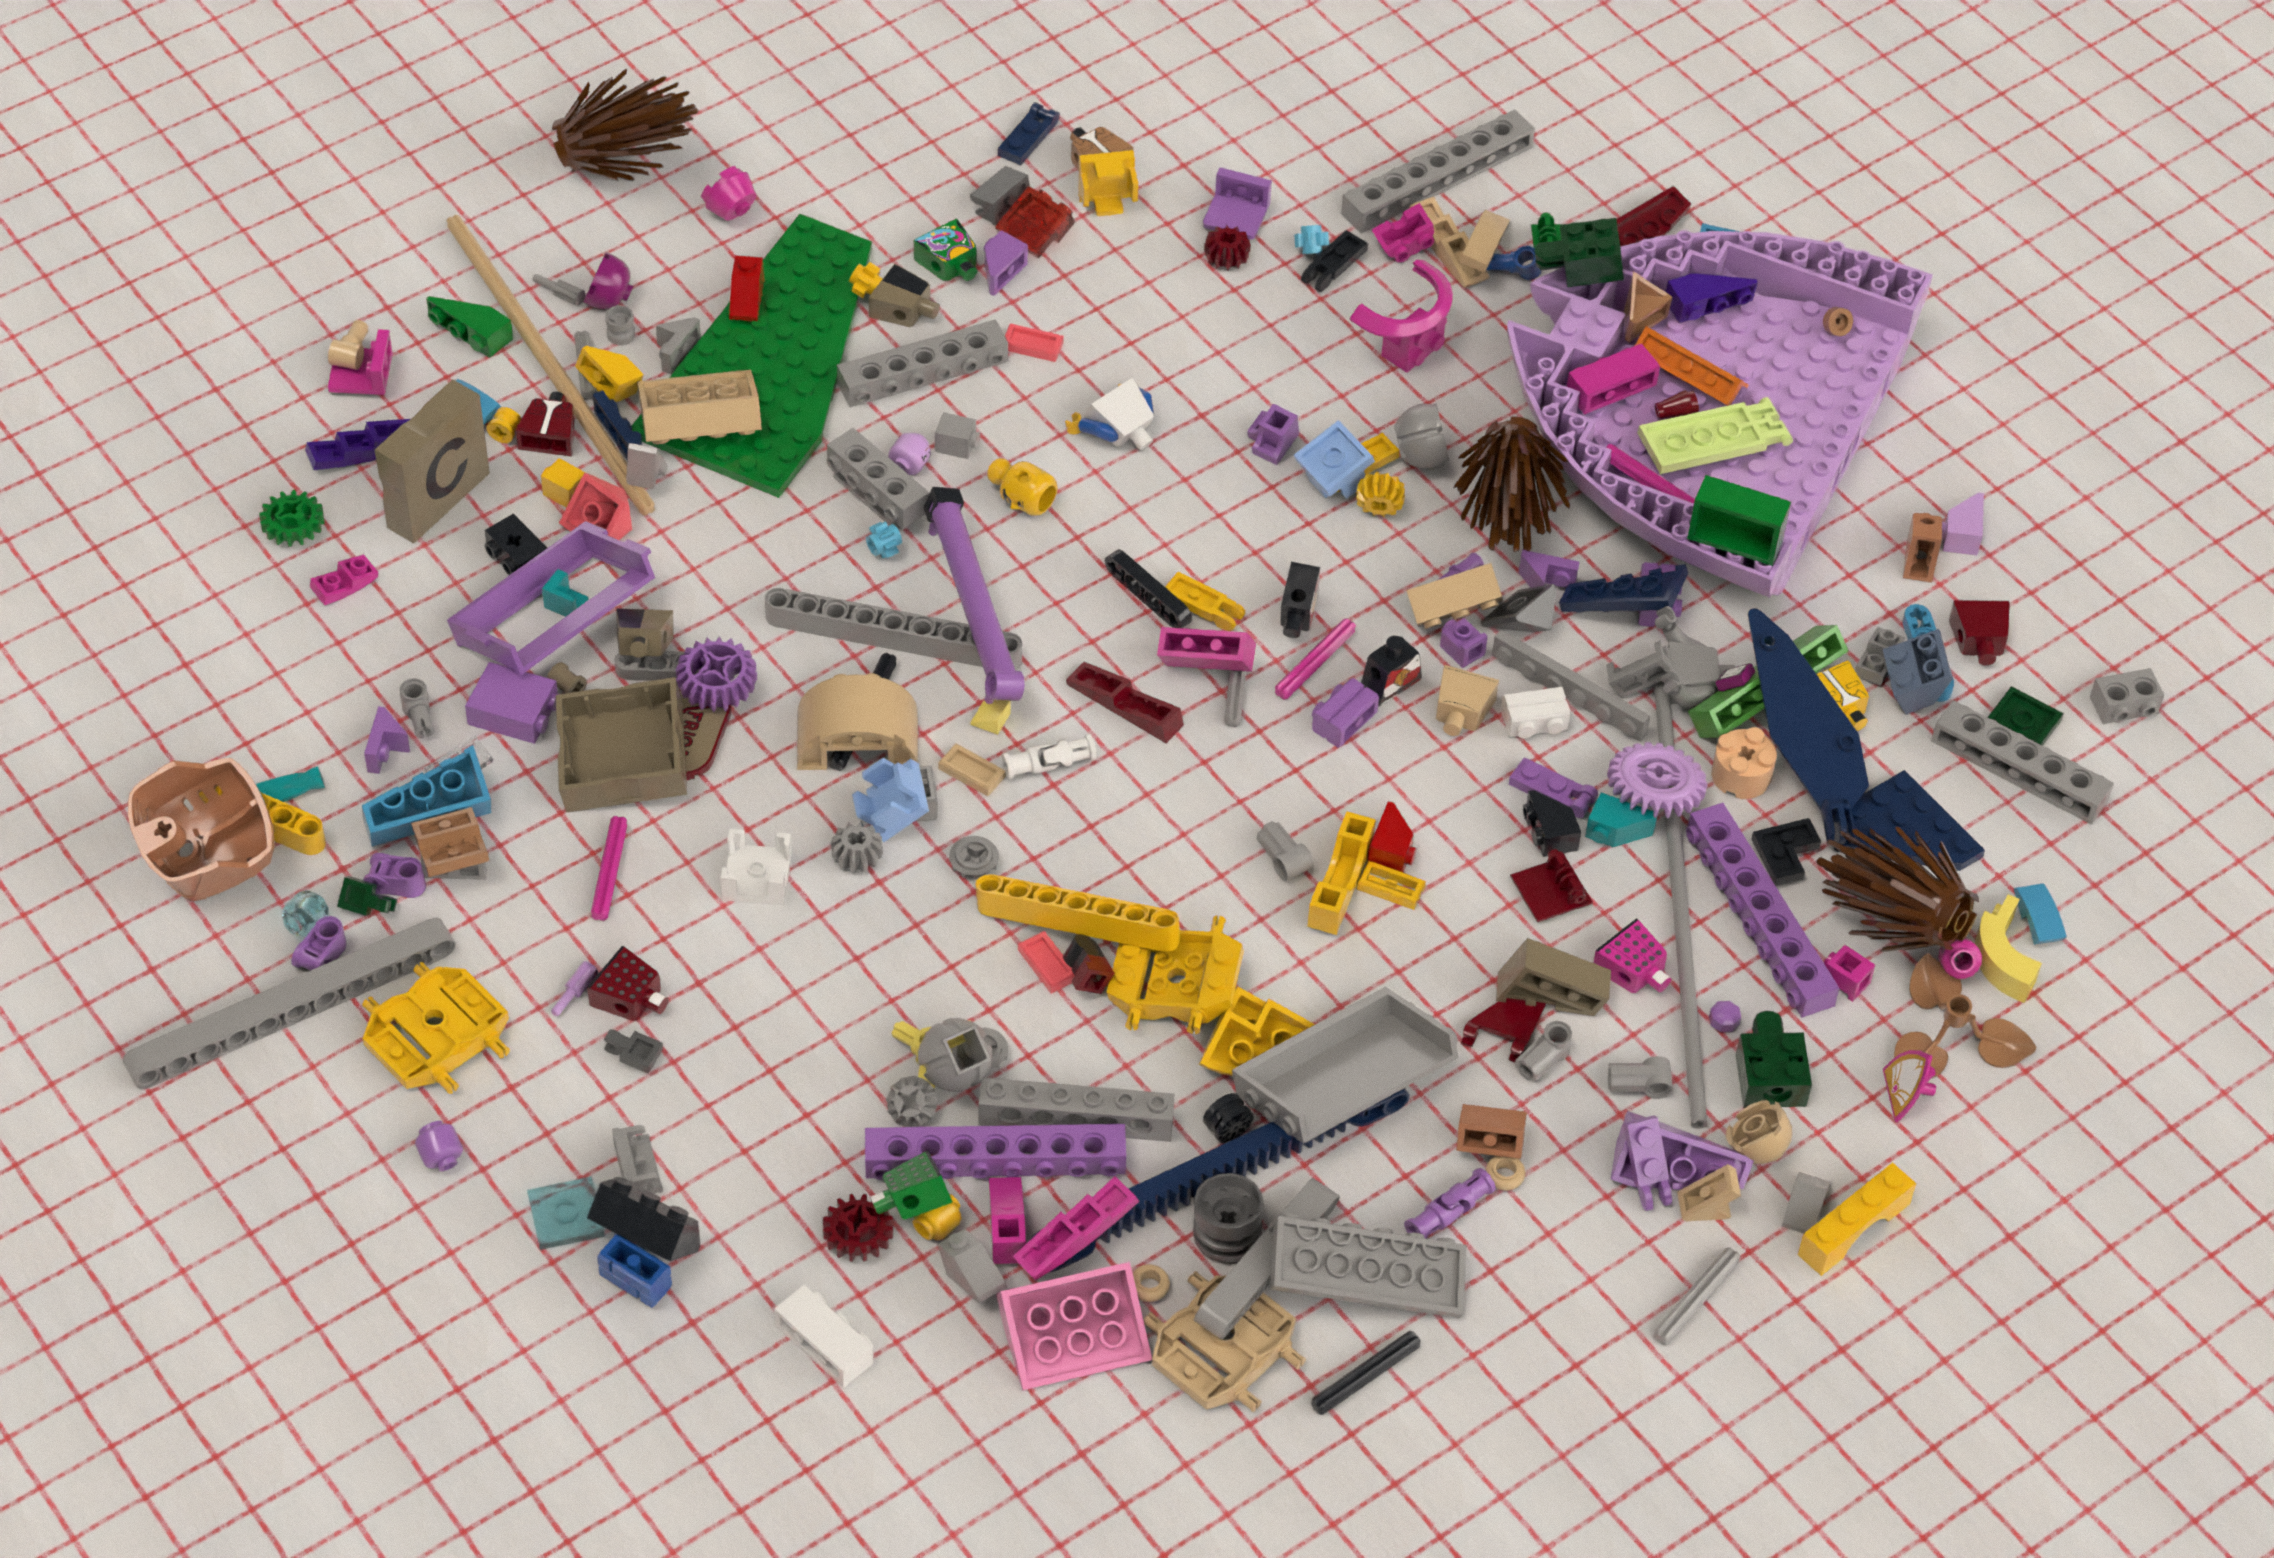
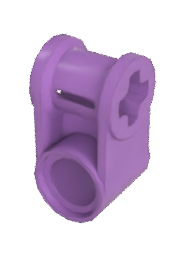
[363,853,426,898]
[291,916,347,971]

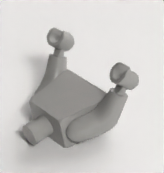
[1655,606,1735,708]

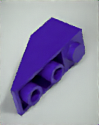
[1665,273,1758,323]

